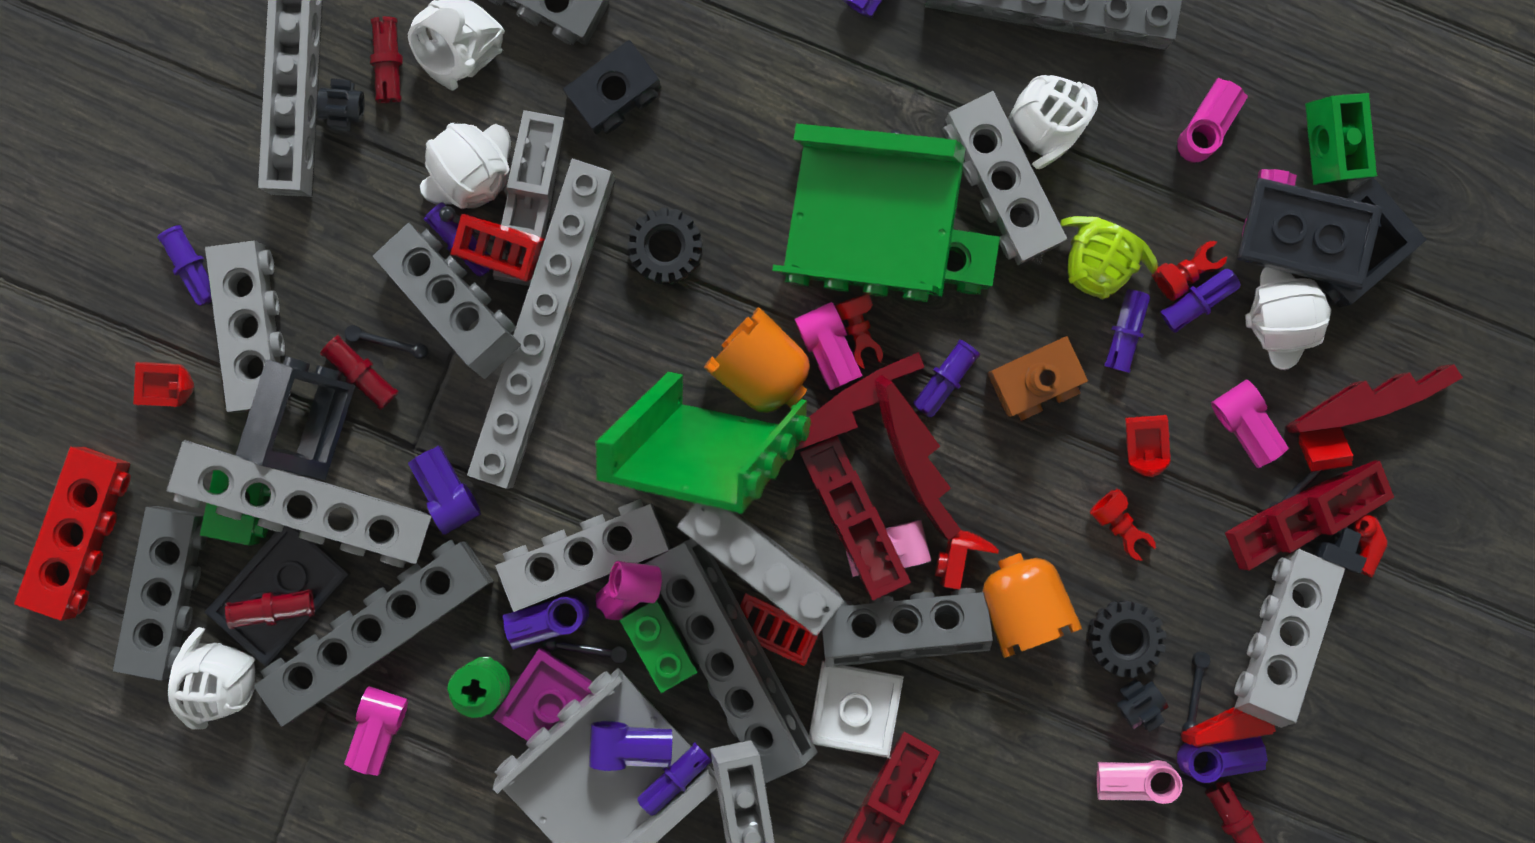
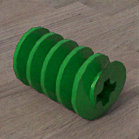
[447,657,510,718]

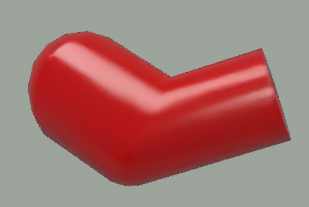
[1353,515,1388,577]

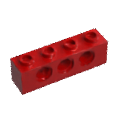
[14,447,131,621]

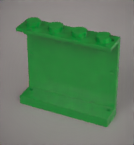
[772,124,966,302]
[596,372,811,513]

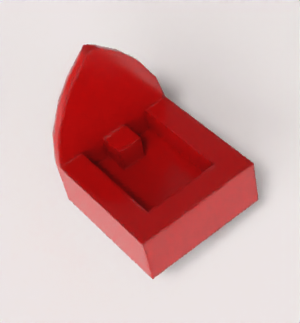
[133,362,195,407]
[1125,415,1171,477]
[935,530,999,590]

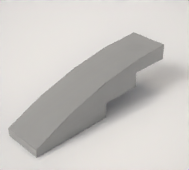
[493,110,565,286]

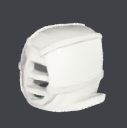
[408,0,505,91]
[1008,75,1098,169]
[420,123,511,209]
[1245,267,1331,370]
[168,627,256,729]

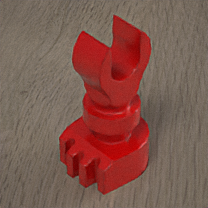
[1152,241,1228,301]
[834,294,883,368]
[1090,489,1156,561]

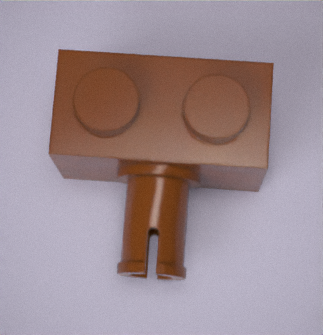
[987,336,1088,421]

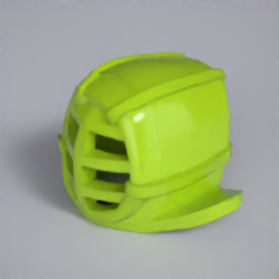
[1060,216,1158,299]

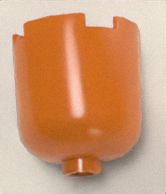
[704,307,810,413]
[982,553,1082,658]

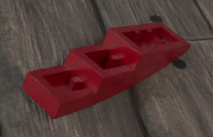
[795,352,925,450]
[1285,364,1463,433]
[875,375,961,540]
[799,435,911,601]
[1225,460,1394,571]
[841,731,940,843]

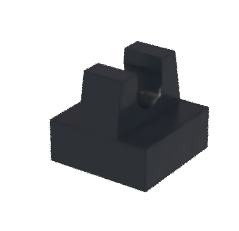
[1312,528,1367,573]

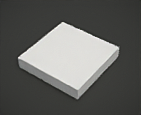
[809,661,904,758]

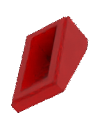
[451,214,545,282]
[740,593,820,666]
[1181,707,1276,747]

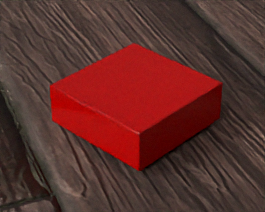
[1299,427,1353,472]

